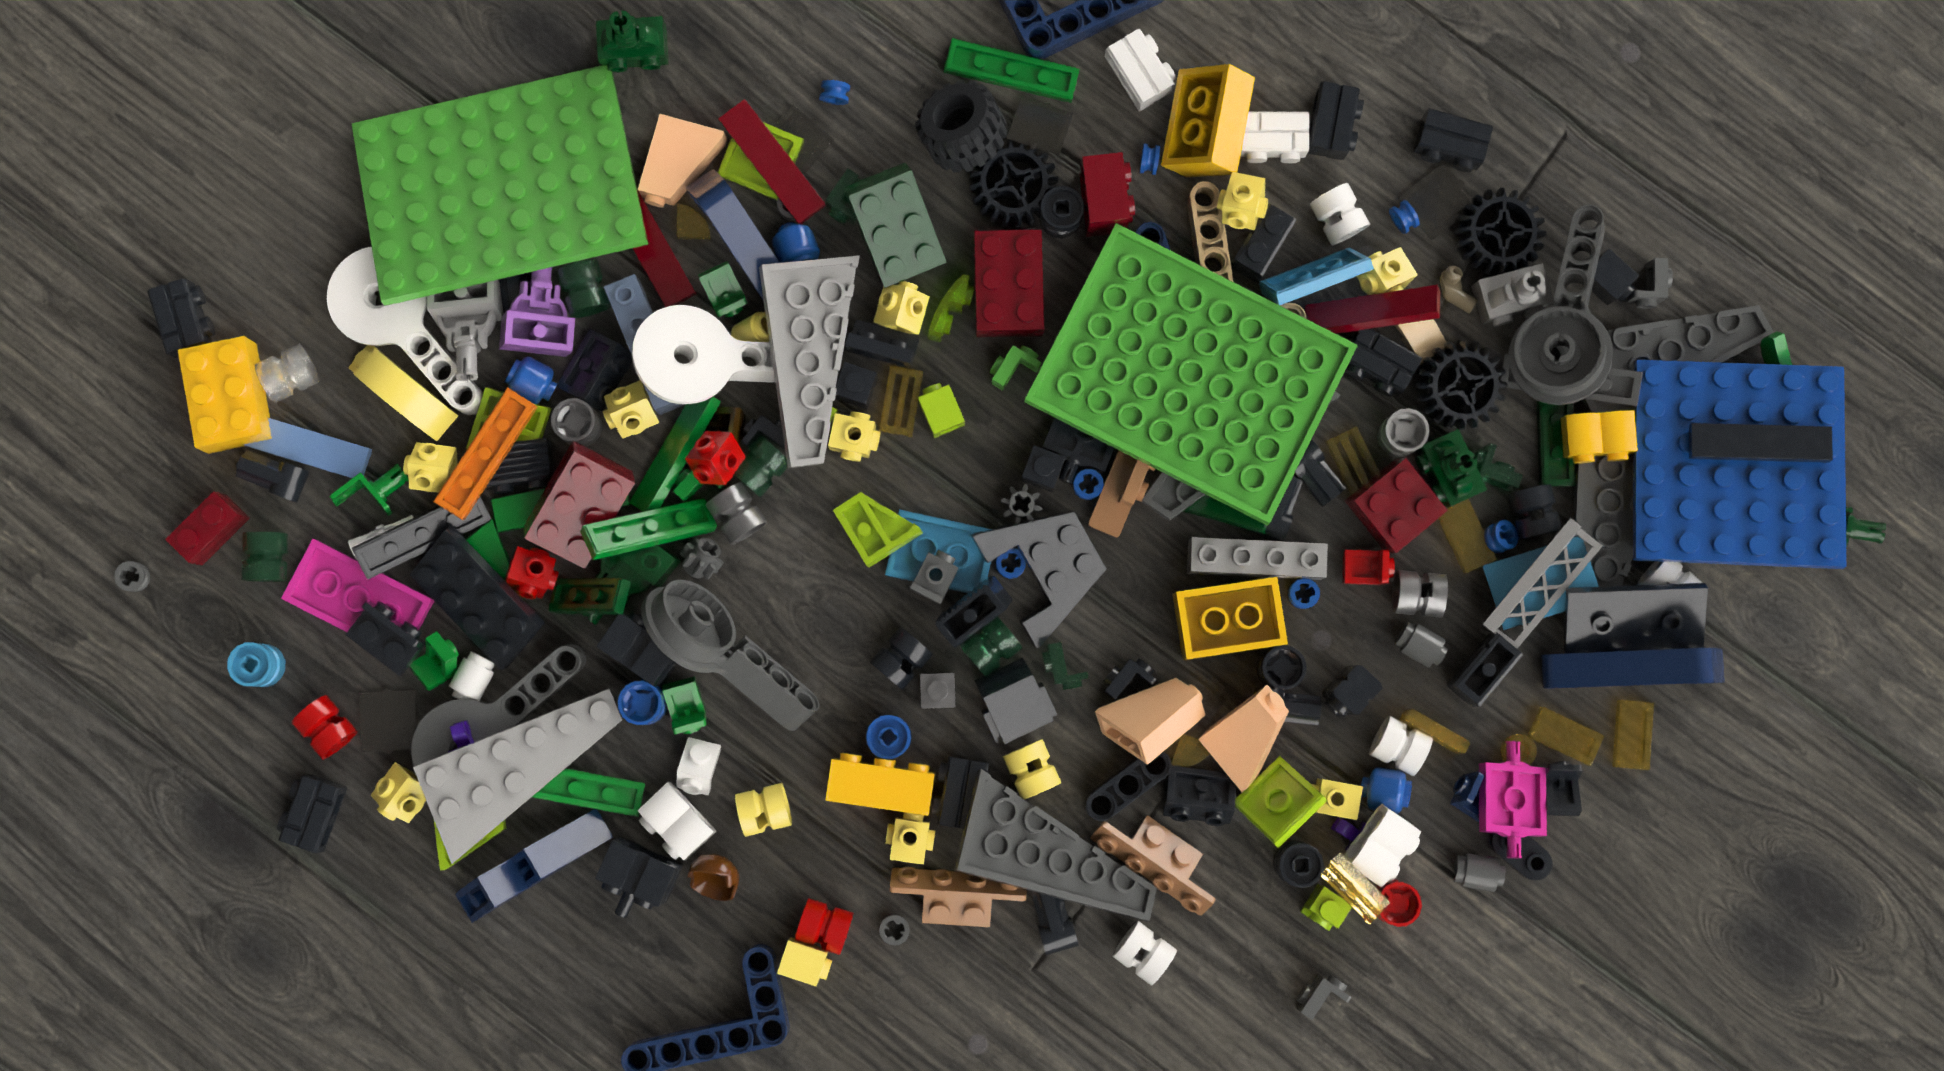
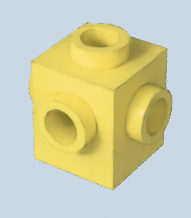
[1217,172,1268,230]
[1356,247,1417,295]
[874,281,930,335]
[603,380,659,439]
[828,411,881,462]
[403,442,458,493]
[371,762,426,823]
[885,812,935,865]

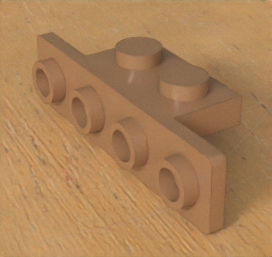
[1088,451,1155,538]
[1090,815,1216,915]
[890,867,1027,927]

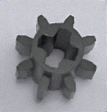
[1001,484,1042,524]
[680,537,724,579]

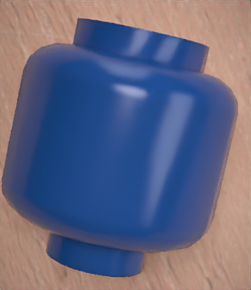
[772,222,820,263]
[504,356,557,404]
[1361,767,1412,814]

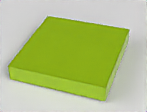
[717,122,804,201]
[1235,756,1327,848]

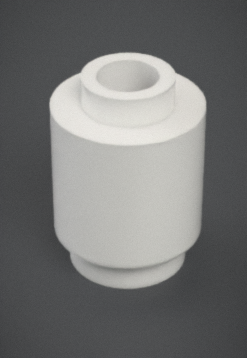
[449,651,495,701]

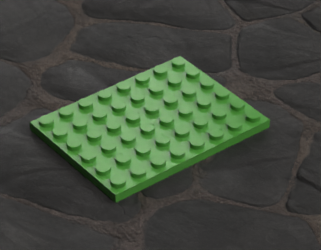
[352,65,648,306]
[1024,223,1358,525]

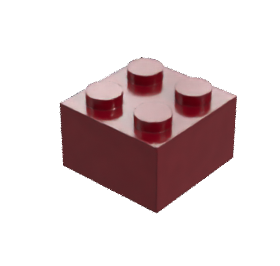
[1079,152,1135,237]
[1345,458,1448,553]

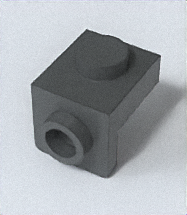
[1626,258,1673,309]
[1296,974,1352,1020]

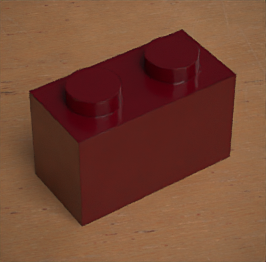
[165,491,250,566]

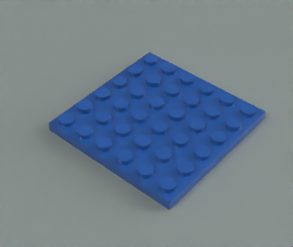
[1633,360,1847,569]

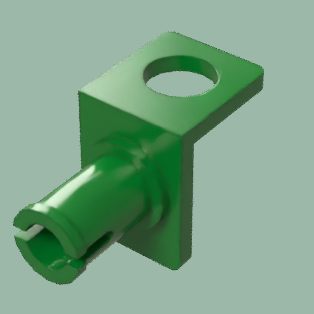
[329,463,409,516]

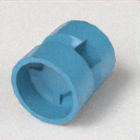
[227,642,286,687]

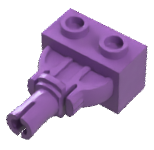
[499,267,575,357]

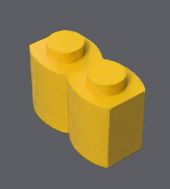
[1561,411,1638,464]

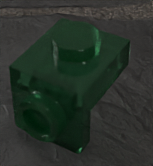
[1042,642,1089,690]

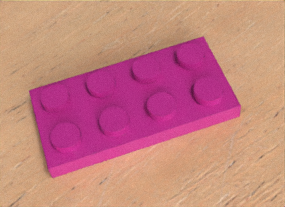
[281,539,434,632]

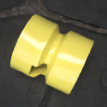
[1003,739,1061,800]
[735,783,792,837]

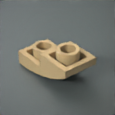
[1395,319,1446,365]

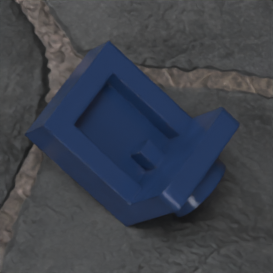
[1450,771,1485,822]

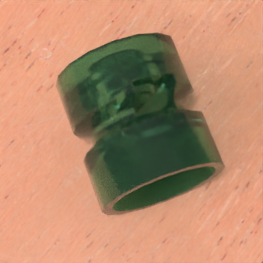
[556,259,611,319]
[734,434,788,498]
[241,532,288,582]
[960,616,1023,678]

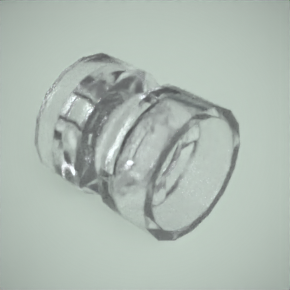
[255,344,320,403]

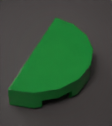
[1760,331,1792,365]

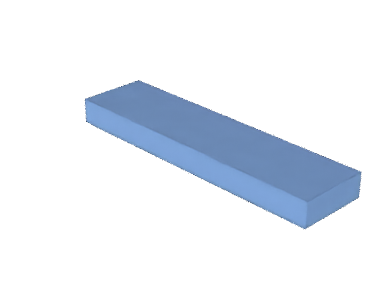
[244,418,372,478]

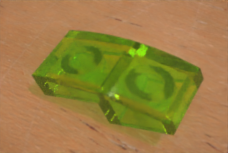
[928,274,974,342]

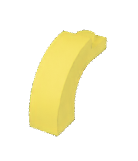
[348,345,458,441]

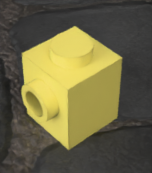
[1312,778,1363,820]
[777,937,833,986]

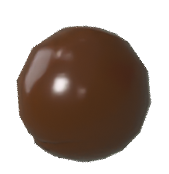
[687,854,740,901]

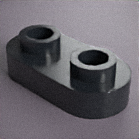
[1489,833,1553,880]

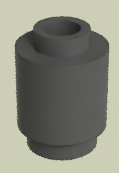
[1394,621,1448,668]
[1453,853,1506,892]

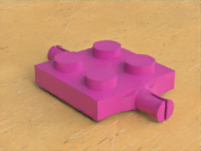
[1479,741,1547,858]

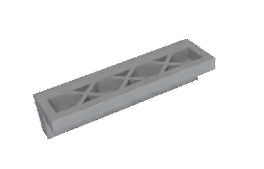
[1483,518,1603,649]

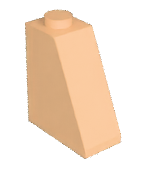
[638,114,727,208]
[1095,678,1205,765]
[1198,685,1289,792]

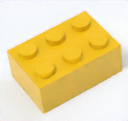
[1161,64,1255,177]
[178,336,272,454]
[1173,577,1288,660]
[825,753,935,816]

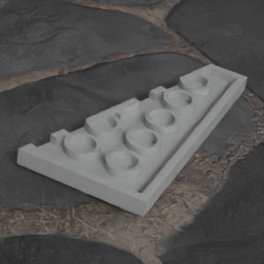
[759,255,860,468]
[413,688,622,864]

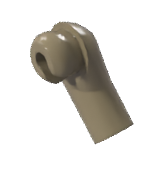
[1440,265,1478,314]

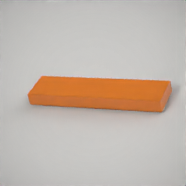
[433,387,538,520]

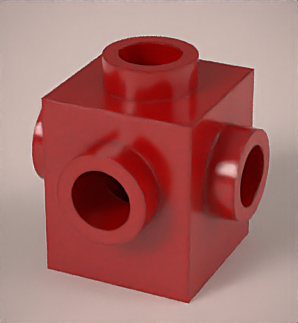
[685,431,746,485]
[505,546,559,599]

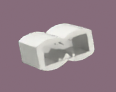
[637,782,717,860]
[1343,804,1421,888]

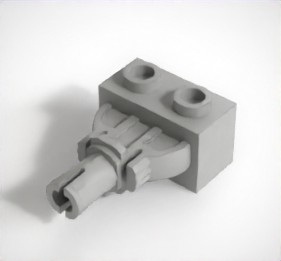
[1471,263,1554,327]
[427,280,504,381]

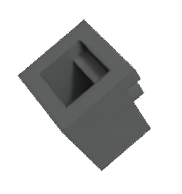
[910,550,959,605]

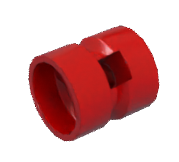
[292,695,358,760]
[1369,879,1422,927]
[795,898,854,955]

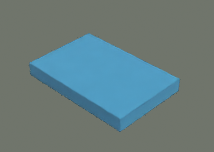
[1259,248,1374,306]
[885,509,992,593]
[1483,536,1599,630]

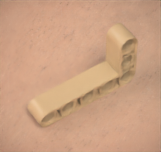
[1187,181,1306,319]

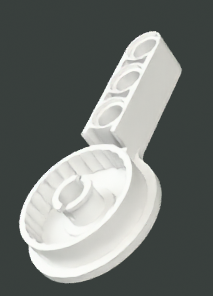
[327,247,483,415]
[632,305,775,404]

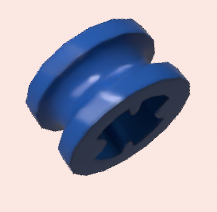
[819,80,851,105]
[1139,143,1160,175]
[1389,200,1420,234]
[1073,469,1104,500]
[1484,520,1518,553]
[996,548,1026,579]
[1288,578,1320,609]

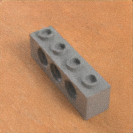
[1187,537,1328,580]

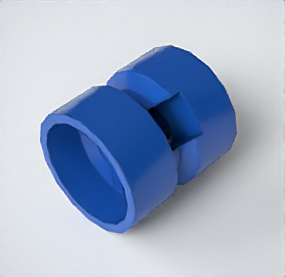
[618,681,667,725]
[866,715,912,759]

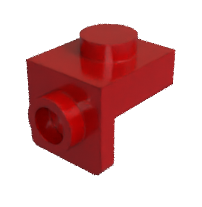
[1343,549,1395,585]

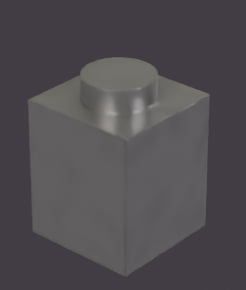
[920,673,956,709]

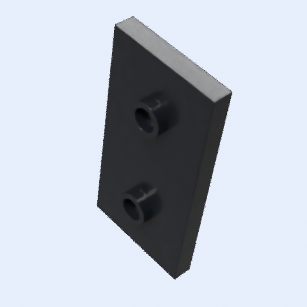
[1563,583,1708,654]

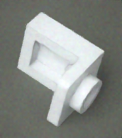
[676,737,721,795]

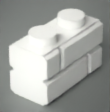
[1104,29,1176,111]
[1240,112,1309,163]

